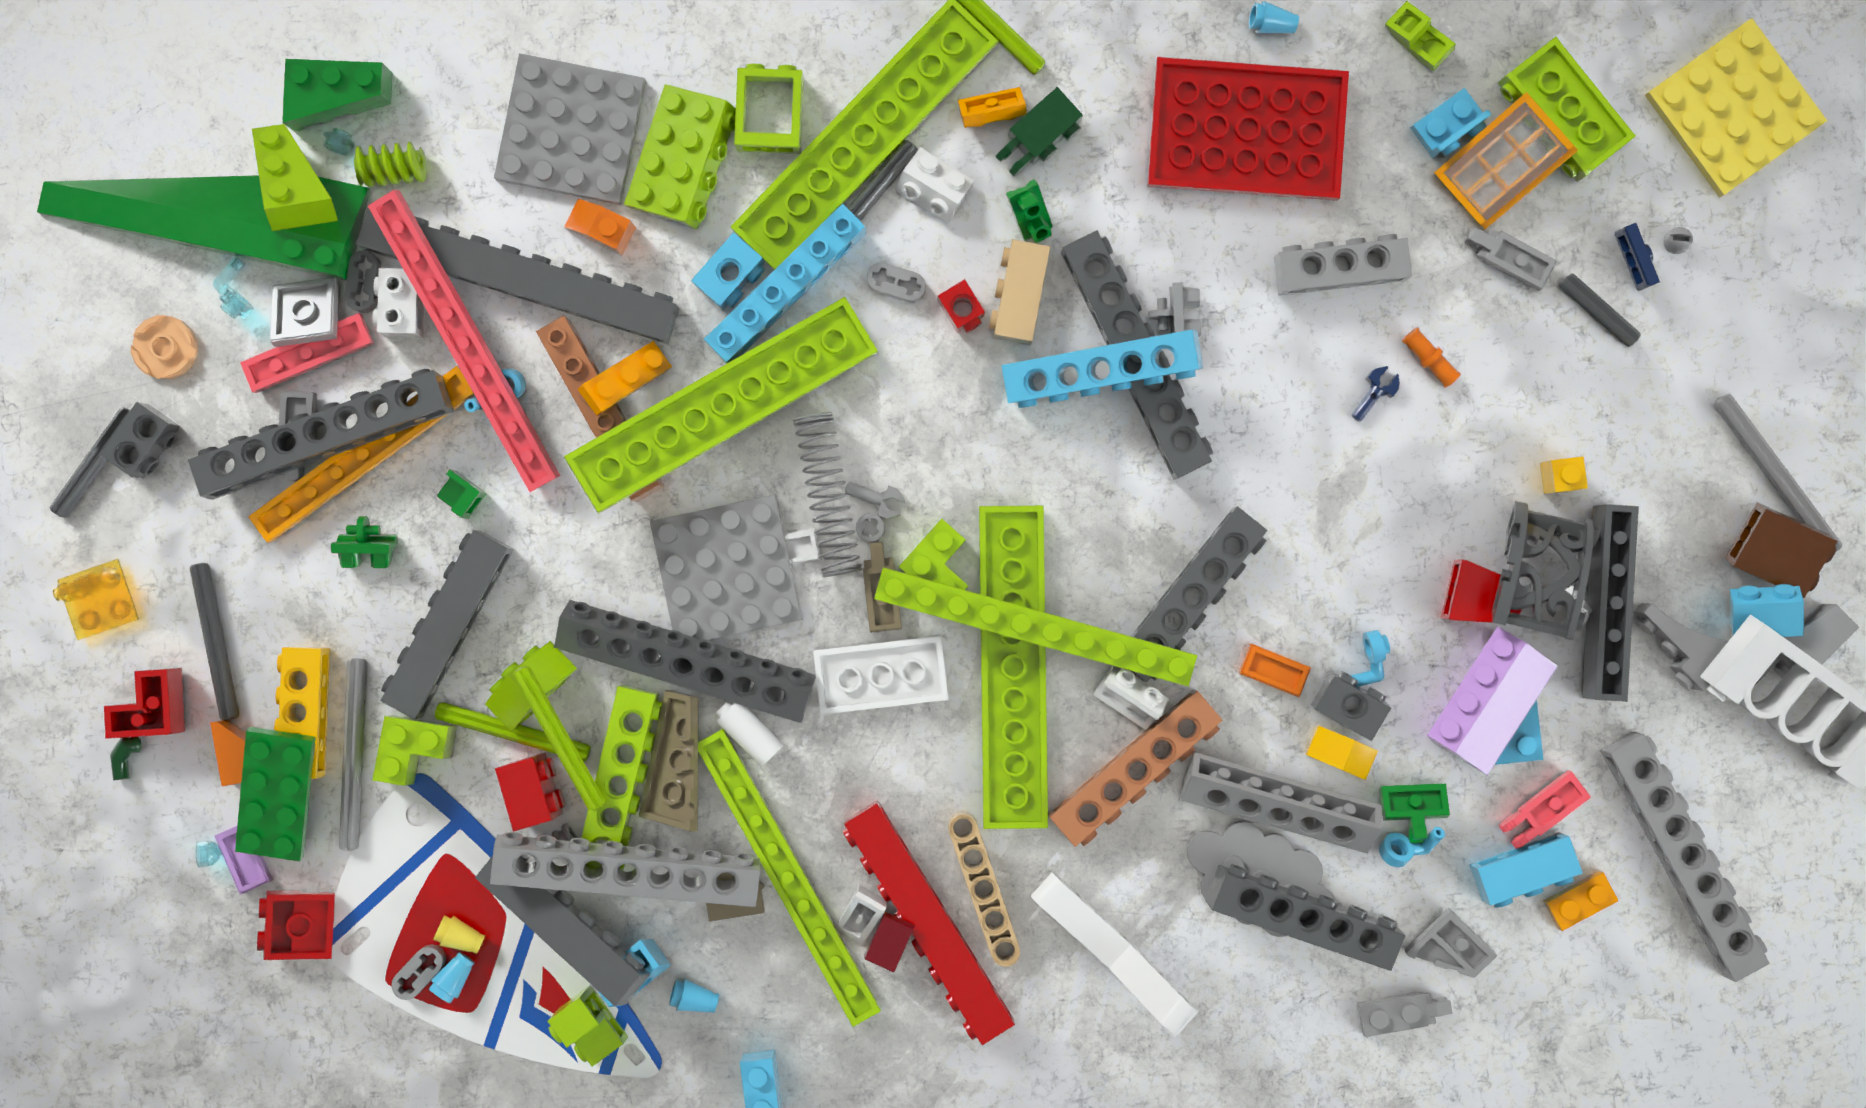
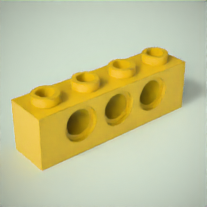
[274,647,330,779]

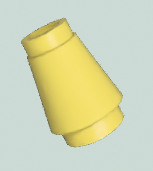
[433,915,485,954]

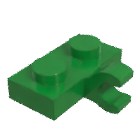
[1379,783,1450,843]

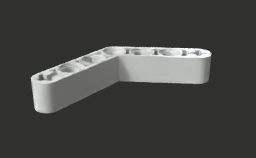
[1031,872,1199,1037]

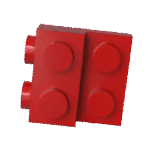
[257,890,335,960]

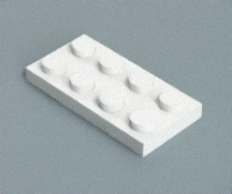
[813,636,948,715]

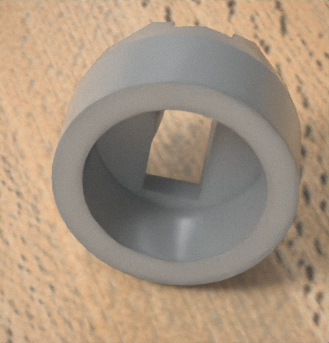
[1663,227,1693,254]

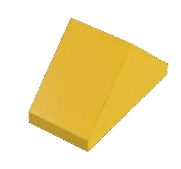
[1306,725,1378,780]

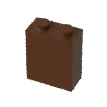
[1725,502,1838,598]

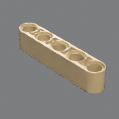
[948,811,1020,967]

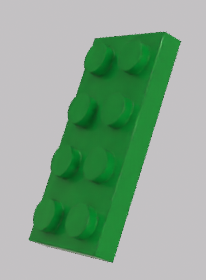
[235,727,316,862]

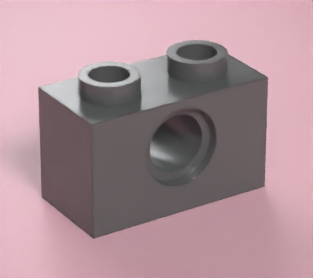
[1311,671,1391,742]

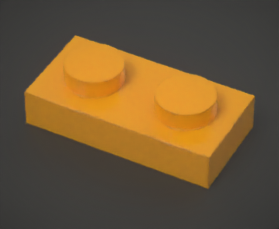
[958,87,1027,128]
[1543,871,1619,931]

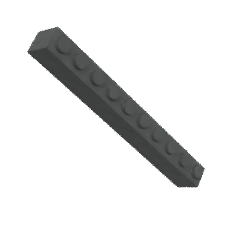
[356,208,680,344]

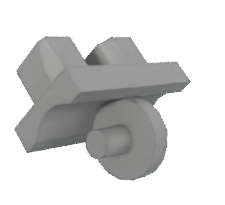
[1148,282,1201,337]

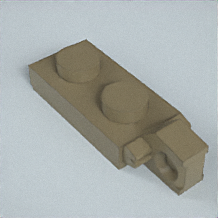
[863,542,902,633]

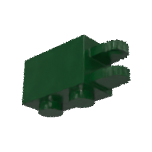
[995,87,1083,177]

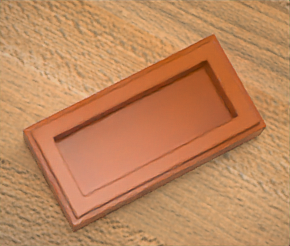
[1238,644,1311,698]

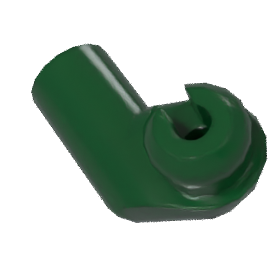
[110,737,142,781]

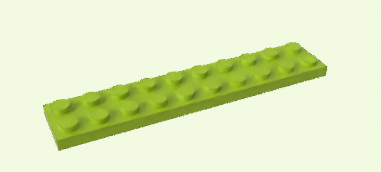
[730,0,998,270]
[564,297,878,514]
[979,505,1048,829]

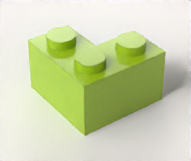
[898,519,968,590]
[485,641,577,732]
[372,715,457,786]
[547,985,628,1067]

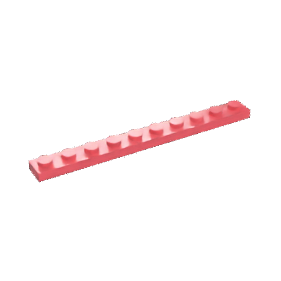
[368,190,561,492]

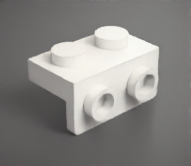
[895,147,975,223]
[1093,666,1169,730]

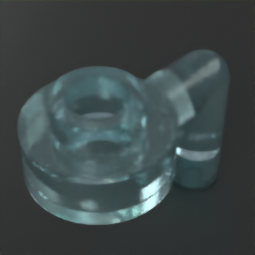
[213,256,254,319]

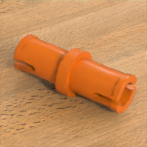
[1402,327,1461,388]

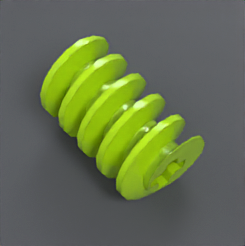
[354,142,427,187]

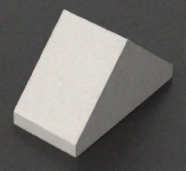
[836,885,887,945]

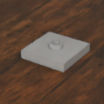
[270,277,339,347]

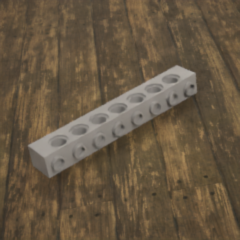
[1599,732,1770,982]
[490,832,761,907]

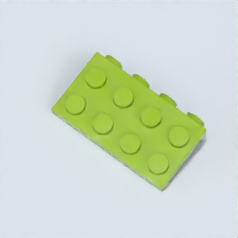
[1498,36,1636,182]
[624,84,736,229]

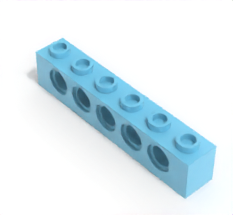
[704,204,867,363]
[1001,329,1204,408]

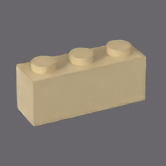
[989,239,1050,345]

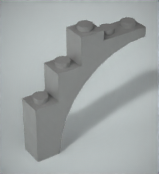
[1633,603,1859,691]

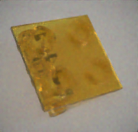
[53,559,139,640]

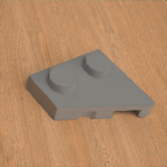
[1405,908,1497,978]

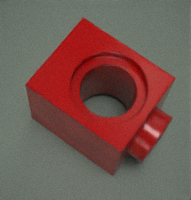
[937,279,985,333]

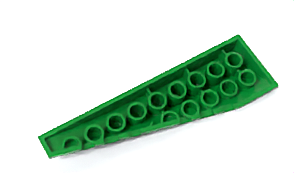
[37,175,370,281]

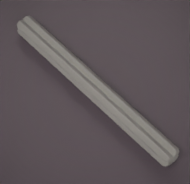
[1714,394,1842,552]
[339,658,366,851]

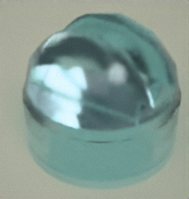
[196,841,222,868]

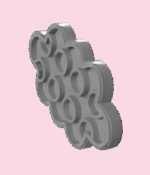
[1187,820,1336,937]

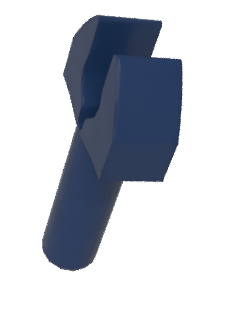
[1352,366,1400,422]

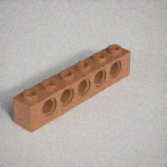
[536,316,665,502]
[1048,689,1223,847]

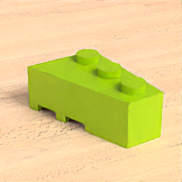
[252,124,338,231]

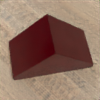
[864,912,915,972]

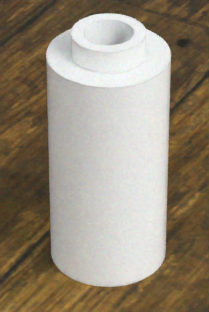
[716,701,784,768]

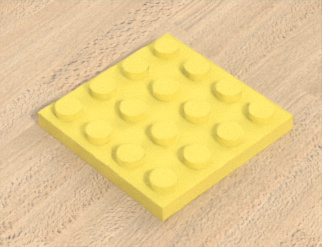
[1645,18,1827,198]

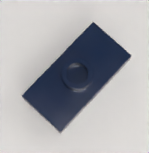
[1614,223,1660,291]

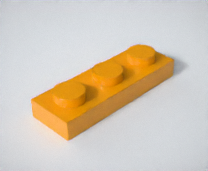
[577,341,672,416]

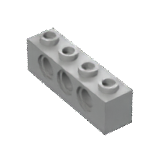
[1274,234,1412,296]

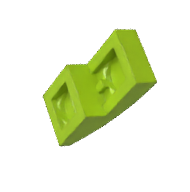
[1385,1,1456,72]

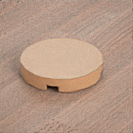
[131,315,198,379]

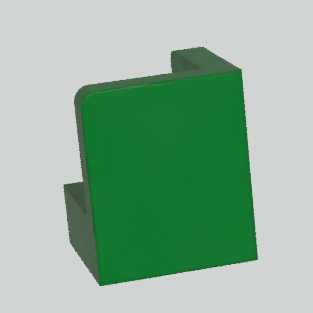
[437,469,487,519]

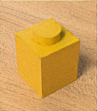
[1540,456,1588,494]

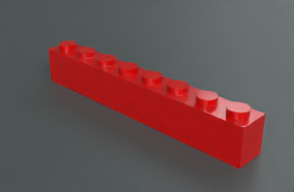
[842,800,1015,1045]

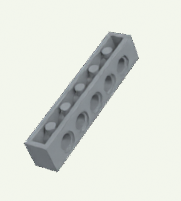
[1181,752,1382,854]

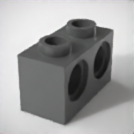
[100,402,180,479]

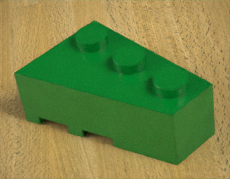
[282,59,393,132]

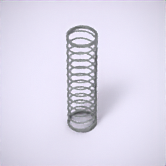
[793,412,862,577]

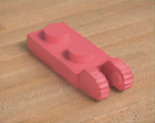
[1499,770,1591,849]

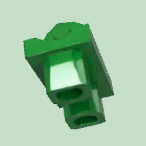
[1006,179,1053,243]
[331,516,398,568]

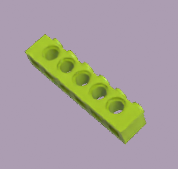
[581,685,663,871]

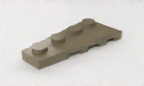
[639,690,698,831]

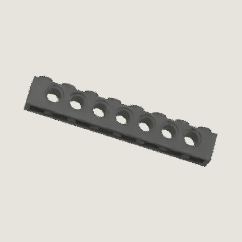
[1061,230,1213,480]
[188,369,455,500]
[554,600,816,723]

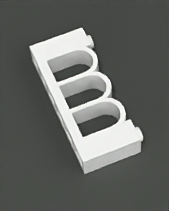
[1700,615,1866,790]

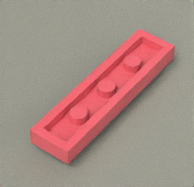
[240,313,374,393]

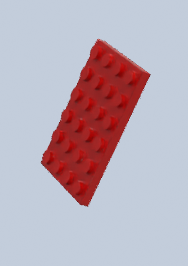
[1147,57,1349,201]

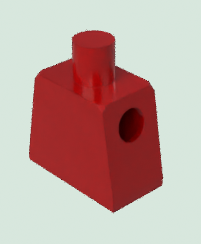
[1440,559,1522,623]

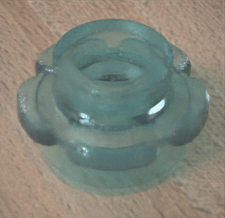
[323,128,355,156]

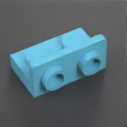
[1410,88,1492,159]

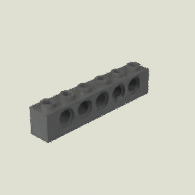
[1131,506,1268,682]
[1205,864,1406,971]

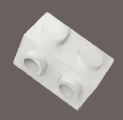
[372,268,425,338]

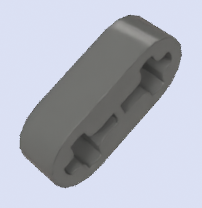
[345,250,381,313]

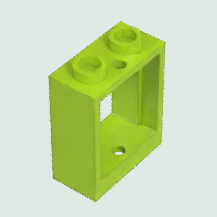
[734,63,804,154]

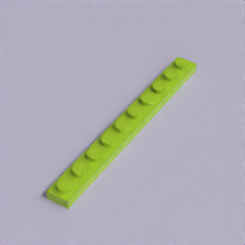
[874,567,1197,687]
[698,729,881,1027]

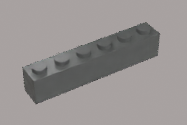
[1582,504,1639,702]
[380,530,514,719]
[475,855,650,1006]

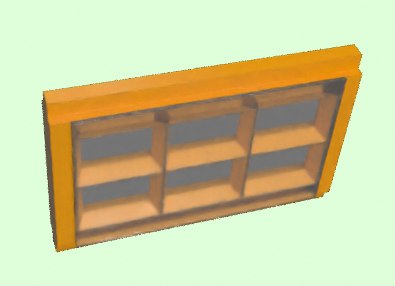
[1434,92,1578,230]

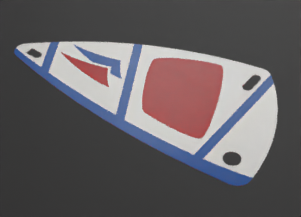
[328,773,662,1078]

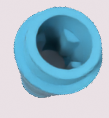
[1248,1,1299,34]
[429,952,475,1003]
[669,979,719,1013]

